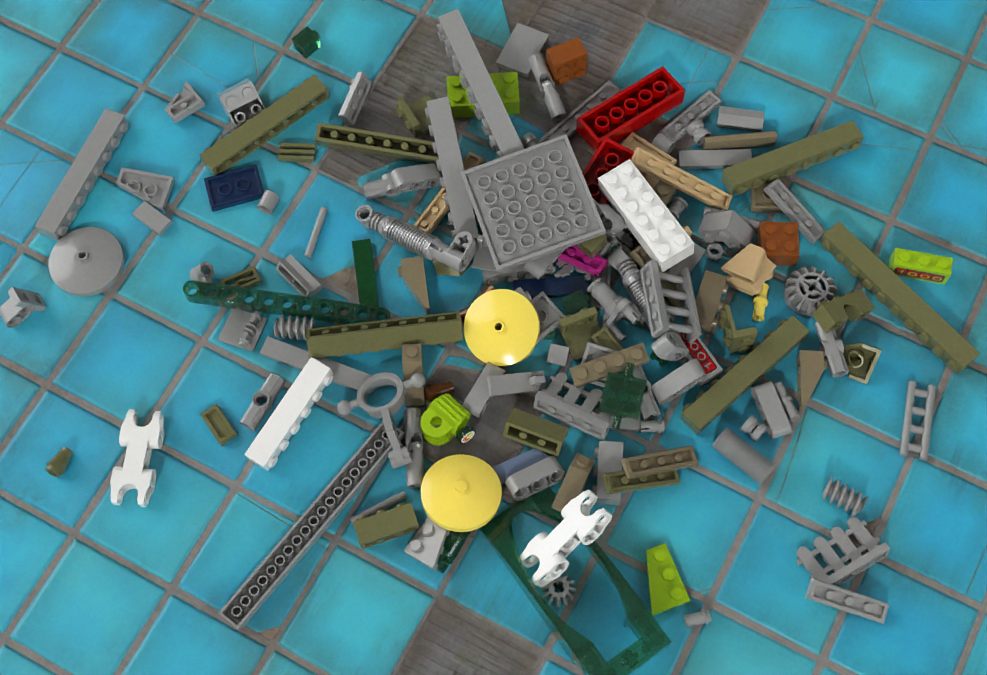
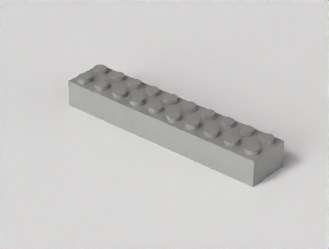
[437,9,524,159]

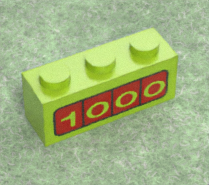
[889,248,953,285]

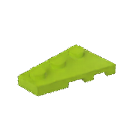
[646,543,690,617]

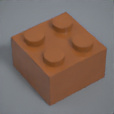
[546,37,588,86]
[756,221,800,266]

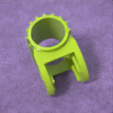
[420,393,471,446]

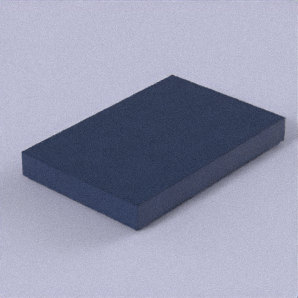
[204,164,264,212]

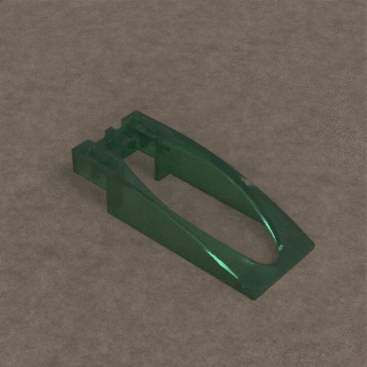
[479,487,671,675]

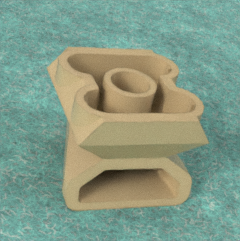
[721,244,776,296]

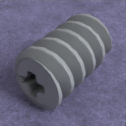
[274,314,316,341]
[822,475,869,516]

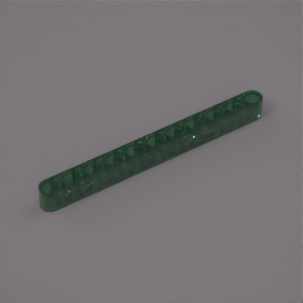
[183,280,390,325]

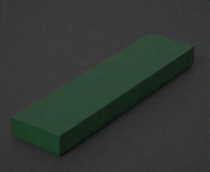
[352,239,379,310]

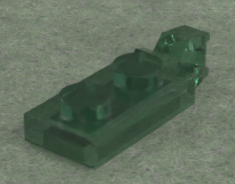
[437,531,471,573]

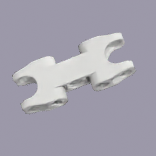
[110,409,165,507]
[519,490,612,587]

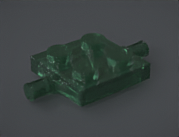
[599,362,647,429]

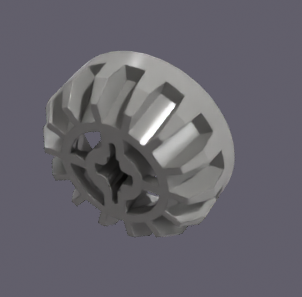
[783,266,837,318]

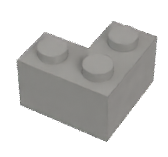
[698,210,755,252]

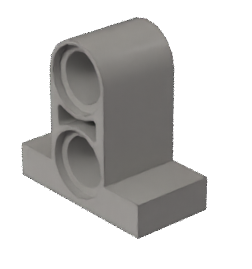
[0,287,47,328]

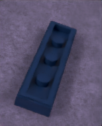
[513,276,589,299]

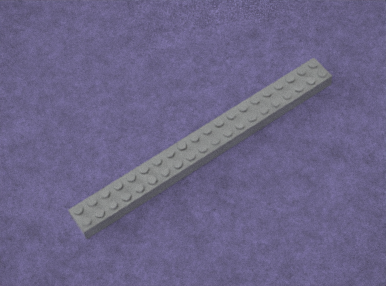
[219,421,405,631]

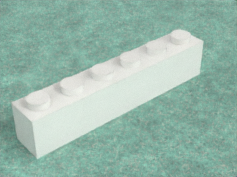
[244,357,333,471]

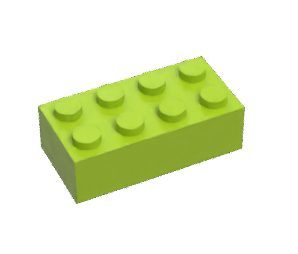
[446,72,520,118]

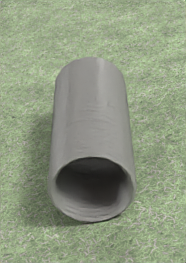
[712,428,775,484]

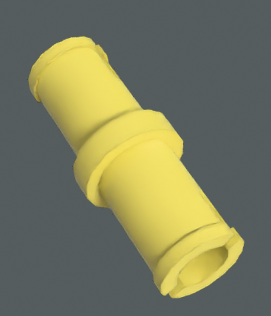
[752,283,769,322]

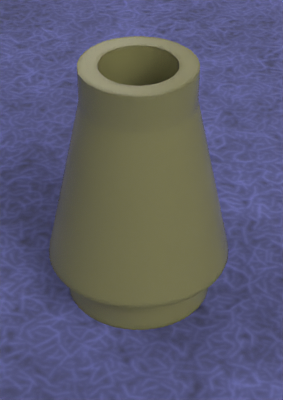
[45,447,73,478]

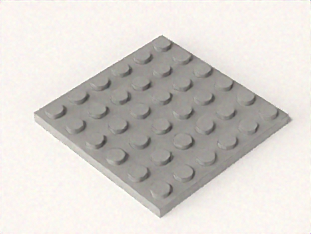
[460,134,606,273]

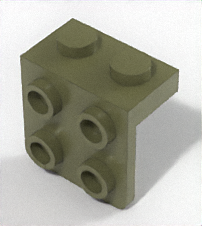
[395,96,432,138]
[718,304,758,353]
[559,306,601,361]

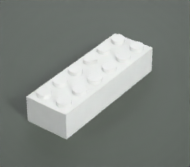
[598,159,694,272]

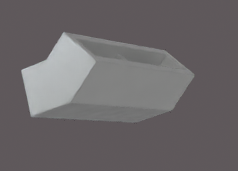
[716,106,764,132]
[276,254,323,300]

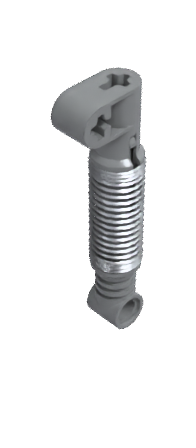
[355,205,478,272]
[607,244,689,361]

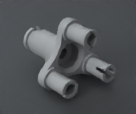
[587,278,646,344]

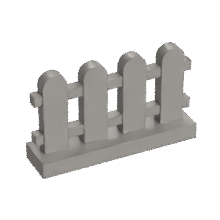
[533,373,622,441]
[796,517,890,586]

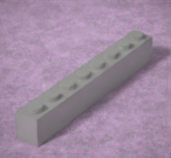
[424,96,479,242]
[35,109,129,241]

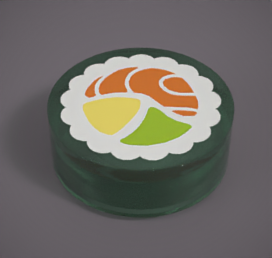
[456,425,476,444]

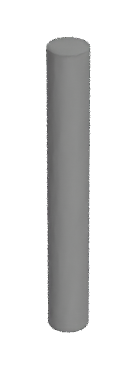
[304,207,328,258]
[350,491,407,525]

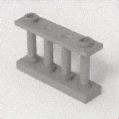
[640,260,702,344]

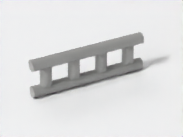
[899,381,936,461]

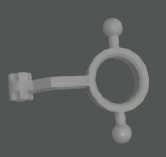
[337,372,426,469]

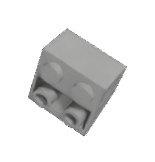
[216,79,265,128]

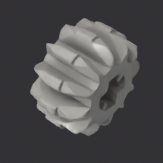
[541,573,576,608]

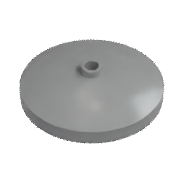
[48,227,125,297]

